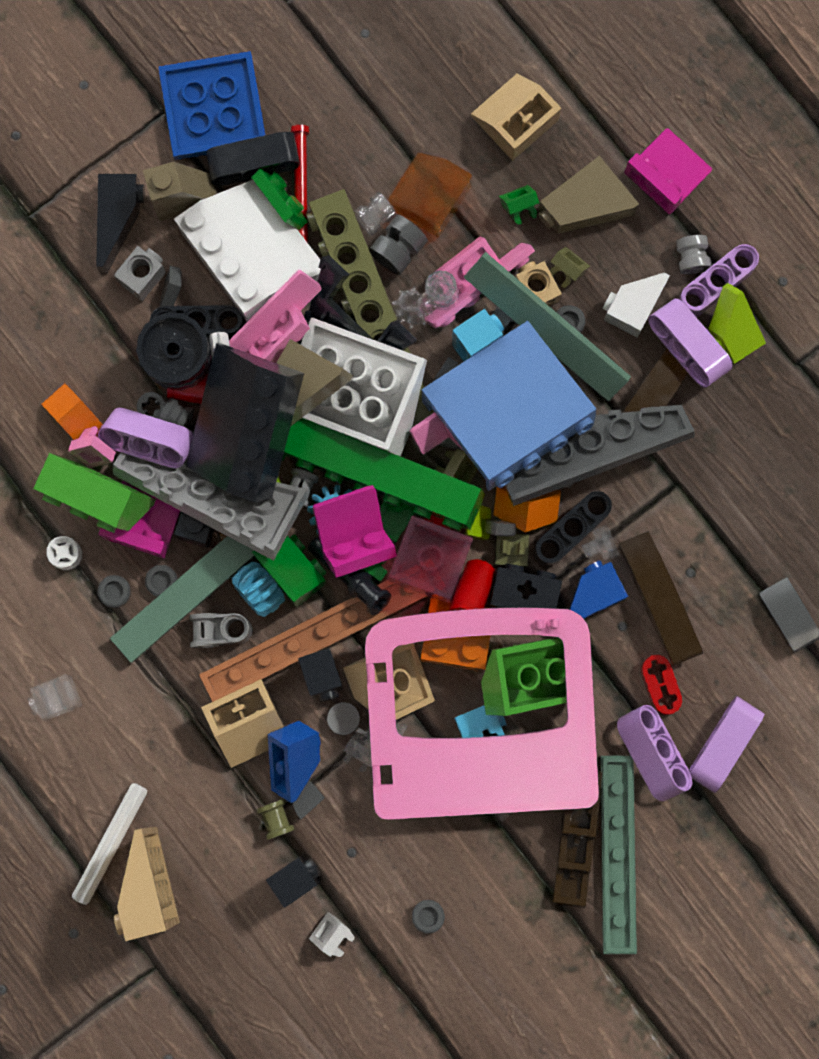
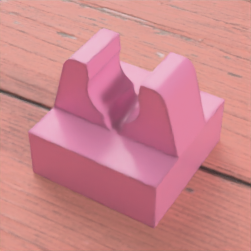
[68,426,116,468]

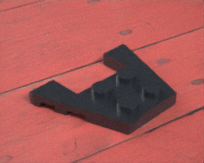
[297,255,417,351]

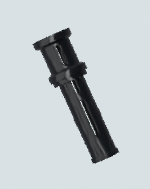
[308,536,391,615]

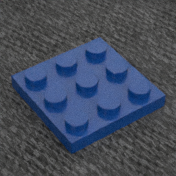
[158,51,265,160]

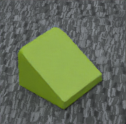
[465,506,491,540]

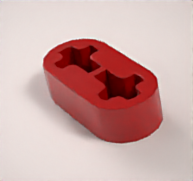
[641,655,682,715]

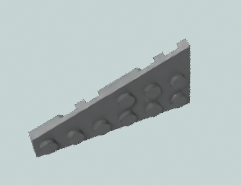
[505,405,695,506]

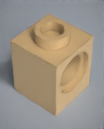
[516,261,562,306]

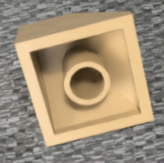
[343,643,435,720]

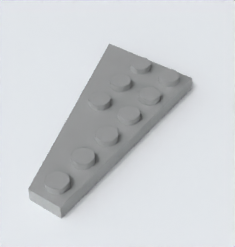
[113,453,307,561]

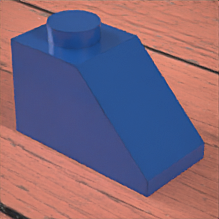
[569,560,628,619]
[268,721,321,803]

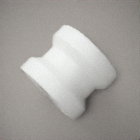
[47,536,82,571]

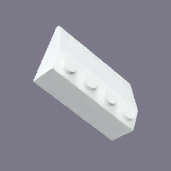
[174,180,321,322]
[300,317,427,456]

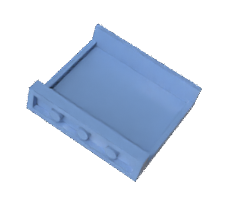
[421,321,597,491]

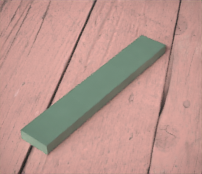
[464,252,631,401]
[110,536,254,663]
[600,756,637,954]

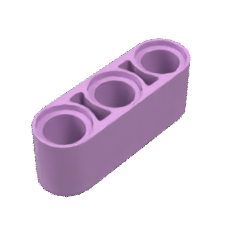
[679,244,759,317]
[648,298,732,387]
[98,408,194,469]
[689,696,765,793]
[617,705,692,801]

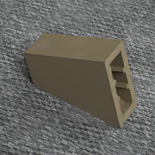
[538,156,639,234]
[143,162,217,222]
[277,339,353,426]

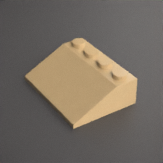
[114,827,180,941]

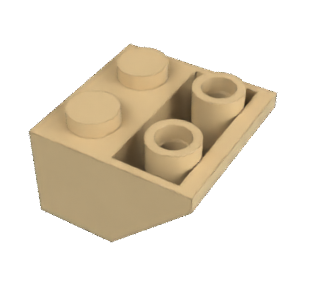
[471,74,562,161]
[201,679,284,768]

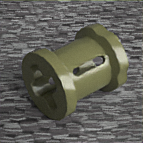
[256,799,295,840]

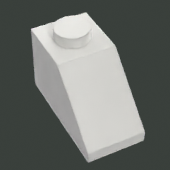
[602,273,670,337]

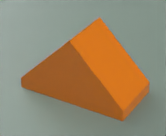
[41,383,103,440]
[494,486,561,533]

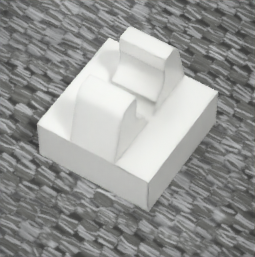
[309,912,355,957]

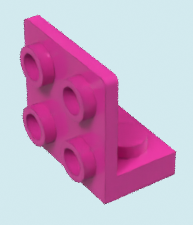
[624,128,712,215]
[98,480,181,559]
[313,485,397,578]

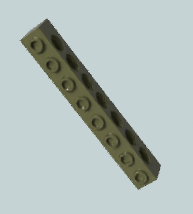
[306,189,434,439]

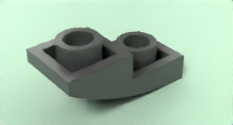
[759,577,819,653]

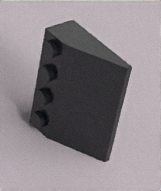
[186,343,304,503]

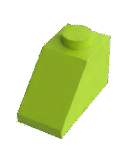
[709,283,766,364]

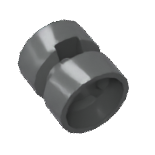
[369,215,428,275]

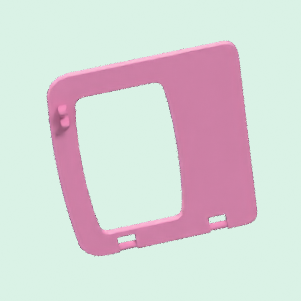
[365,608,599,820]

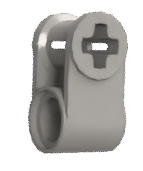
[189,613,253,648]

